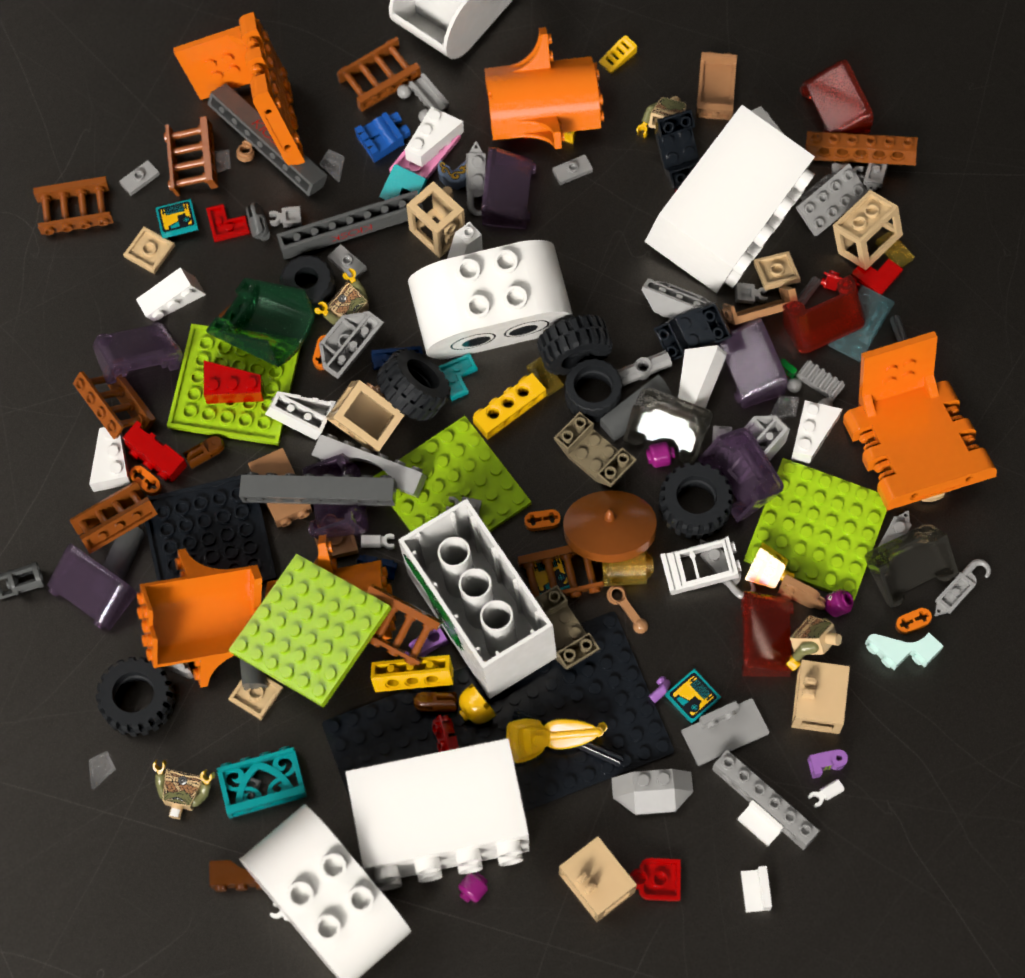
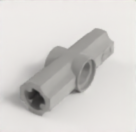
[618,350,672,386]

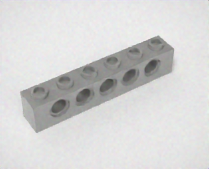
[712,750,819,850]

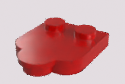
[629,858,681,902]

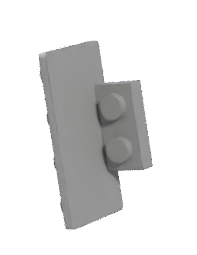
[796,164,868,236]
[681,698,769,766]

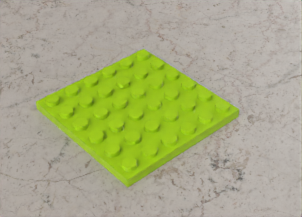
[167,324,302,446]
[373,416,532,532]
[744,458,887,600]
[228,554,392,708]

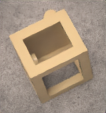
[406,181,465,258]
[833,190,903,270]
[326,380,404,452]
[791,660,850,734]
[559,837,637,922]

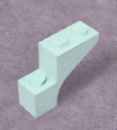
[865,633,943,670]

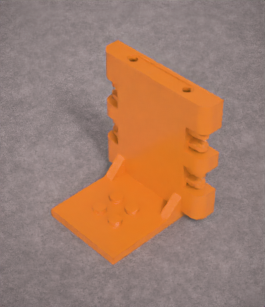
[173,12,305,165]
[843,331,997,511]

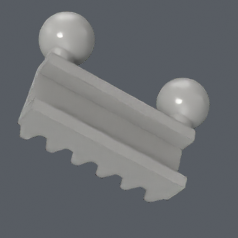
[397,73,449,122]
[787,360,845,407]

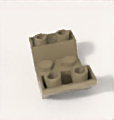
[554,411,637,487]
[535,585,600,670]

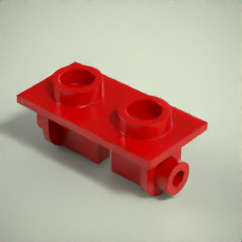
[820,270,860,297]
[432,715,459,752]

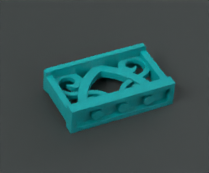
[216,746,307,819]

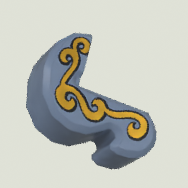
[438,160,466,190]

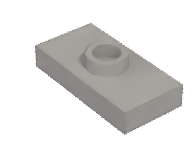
[552,155,593,185]
[119,160,160,196]
[328,244,367,278]

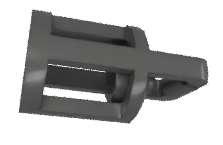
[0,561,45,599]

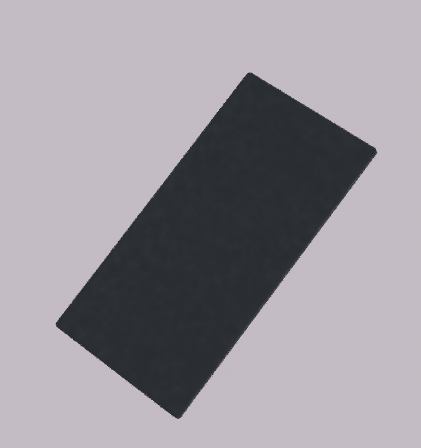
[322,612,674,812]

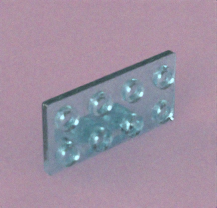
[828,286,895,362]

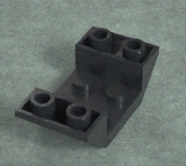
[655,109,700,189]
[653,302,733,361]

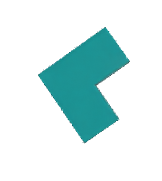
[379,164,428,200]
[438,353,478,401]

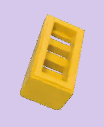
[599,35,637,74]

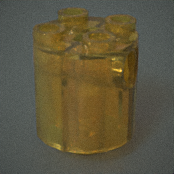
[602,551,654,587]

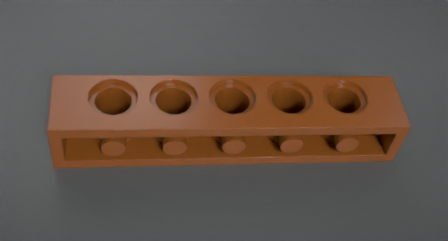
[806,132,918,166]

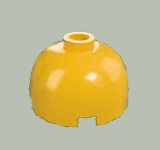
[459,684,496,724]

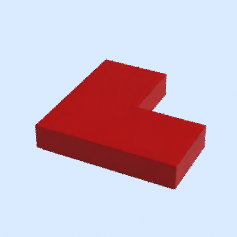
[206,204,250,242]
[851,258,903,297]

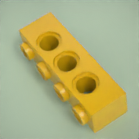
[473,373,546,440]
[371,655,454,692]

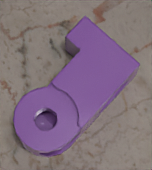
[409,628,449,658]
[807,749,848,779]

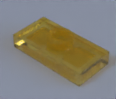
[876,231,914,268]
[526,357,563,396]

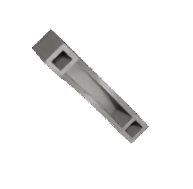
[312,434,427,498]

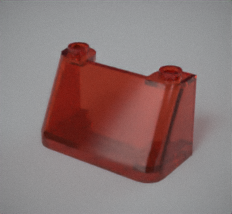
[800,59,873,135]
[783,275,865,353]
[741,591,793,677]

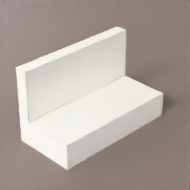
[737,800,783,846]
[741,866,772,913]

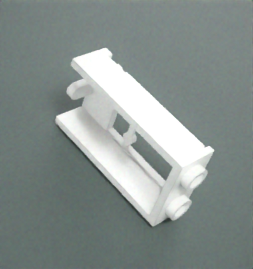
[660,537,742,595]

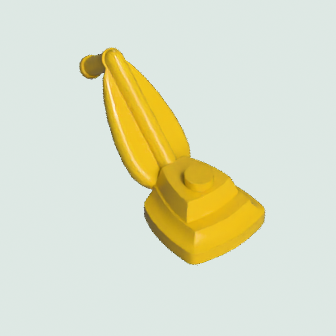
[506,718,607,763]

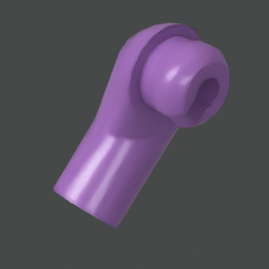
[649,676,671,703]

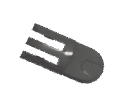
[246,202,270,241]

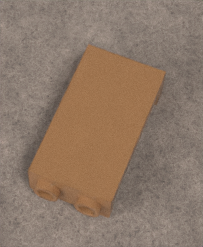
[696,52,737,120]
[721,286,799,325]
[248,448,312,528]

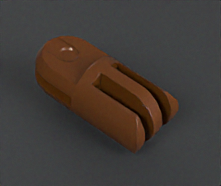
[183,436,225,469]
[414,692,457,712]

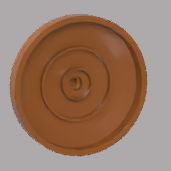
[563,490,657,563]

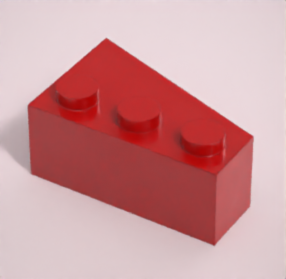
[204,360,264,404]
[122,421,187,483]

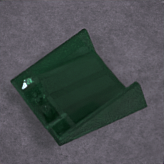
[206,278,316,367]

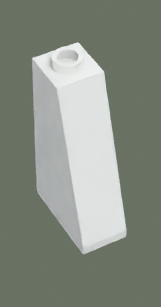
[447,222,483,259]
[676,345,727,420]

